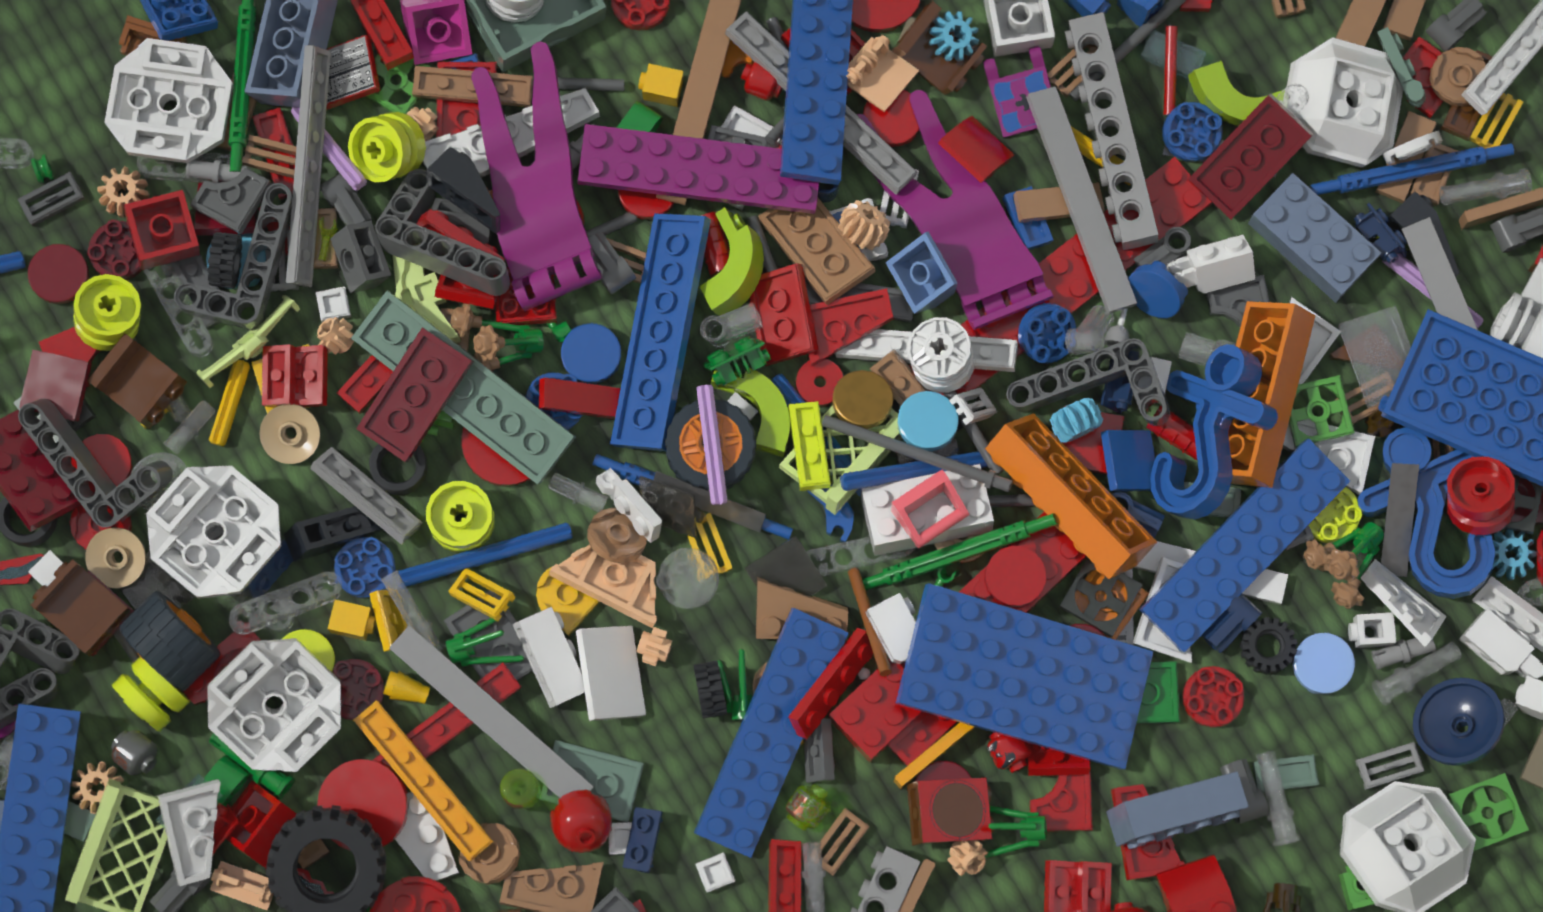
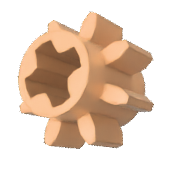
[407,107,438,141]
[317,317,354,355]
[637,627,673,666]
[947,840,988,876]

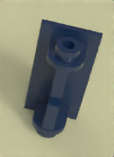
[1354,203,1407,264]
[1100,351,1140,414]
[242,540,294,602]
[623,807,663,873]

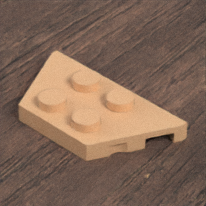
[549,544,657,629]

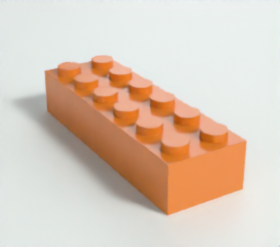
[1228,301,1315,488]
[985,413,1157,579]

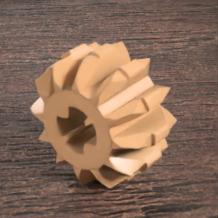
[97,166,149,218]
[838,200,891,250]
[71,762,124,814]

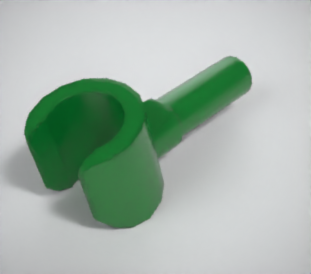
[546,321,571,342]
[934,565,960,587]

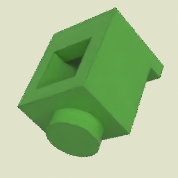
[1339,866,1375,911]

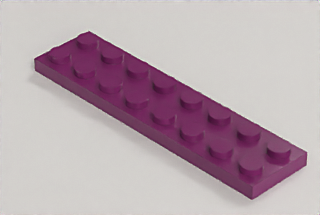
[578,124,819,214]

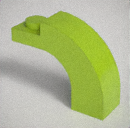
[1188,61,1286,126]
[700,207,764,319]
[711,368,790,457]

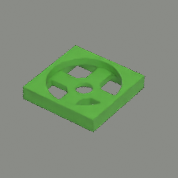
[366,54,430,114]
[1289,375,1355,448]
[1447,773,1529,851]

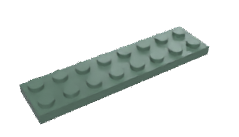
[351,291,576,485]

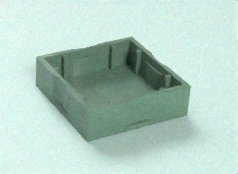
[464,0,606,72]

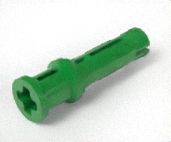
[209,733,295,800]

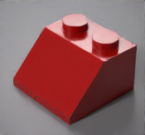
[226,781,297,868]
[1156,854,1237,912]

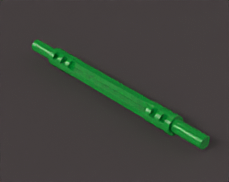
[228,0,256,172]
[862,513,1057,590]

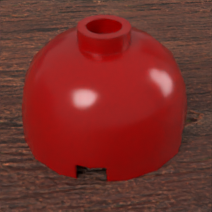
[550,790,612,853]

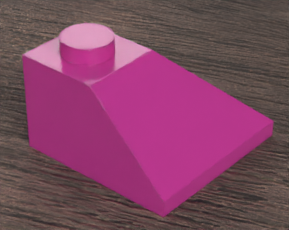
[400,0,472,65]

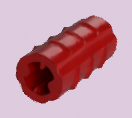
[701,212,730,277]
[1146,405,1197,460]

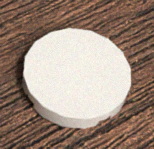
[1383,131,1443,165]

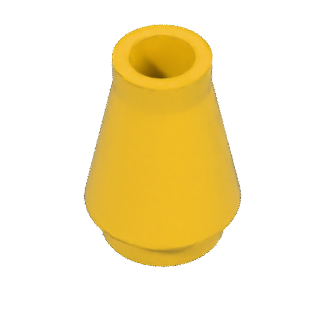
[383,671,430,704]

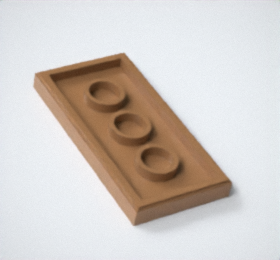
[758,197,875,305]

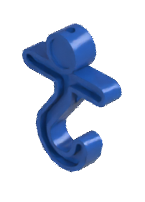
[1150,344,1278,520]
[1358,427,1495,599]

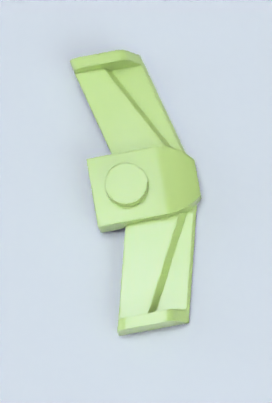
[392,243,461,343]
[196,295,300,388]

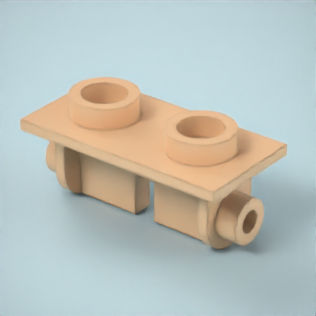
[210,861,274,911]

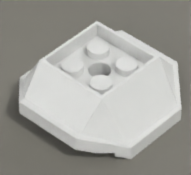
[104,38,233,163]
[1284,38,1403,168]
[146,466,281,599]
[208,638,341,772]
[1340,781,1476,912]

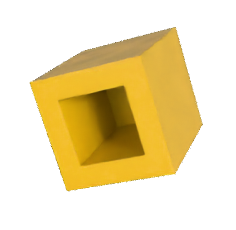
[638,64,684,107]
[328,600,376,641]

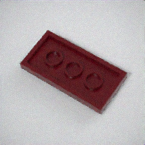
[1189,93,1314,220]
[356,327,474,462]
[0,410,81,532]

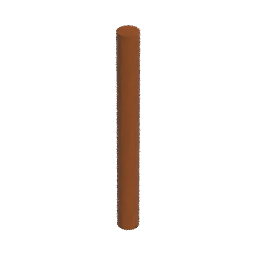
[848,568,892,676]

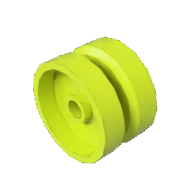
[348,112,426,182]
[73,274,141,351]
[426,481,495,553]
[112,657,190,732]

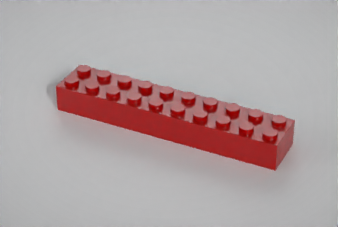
[828,512,1087,763]

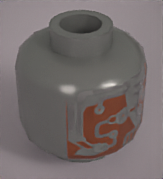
[111,730,158,776]

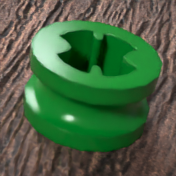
[31,154,54,184]

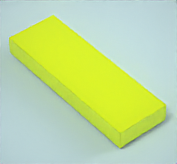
[788,401,831,491]

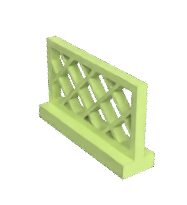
[779,405,903,515]
[65,778,167,912]

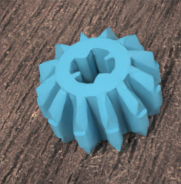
[929,11,979,61]
[1050,398,1103,443]
[1493,529,1537,581]

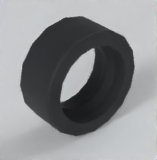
[369,444,428,495]
[0,497,58,547]

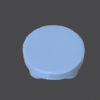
[1293,633,1355,694]

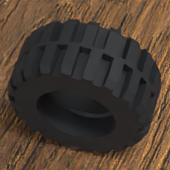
[266,805,386,912]

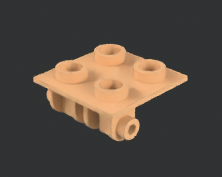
[846,35,919,112]

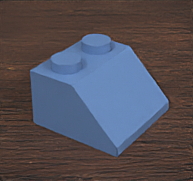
[886,232,958,314]

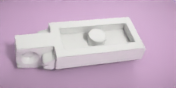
[596,468,662,543]

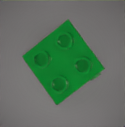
[702,336,771,386]

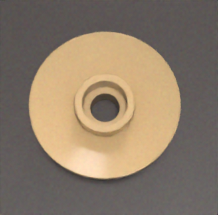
[260,404,320,464]
[85,527,146,588]

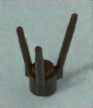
[1263,883,1301,912]

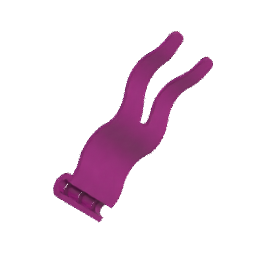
[471,42,603,311]
[856,90,1053,330]

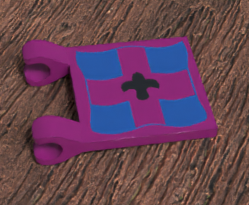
[983,46,1051,138]

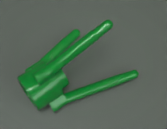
[446,618,524,667]
[718,649,752,720]
[984,806,1047,858]

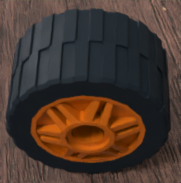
[665,398,756,492]
[119,591,220,691]

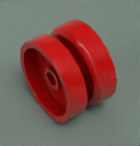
[1447,456,1515,535]

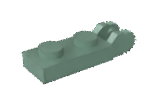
[1377,27,1426,108]

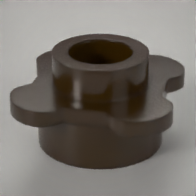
[1365,410,1396,437]

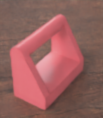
[891,469,969,548]

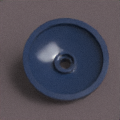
[1413,678,1505,765]

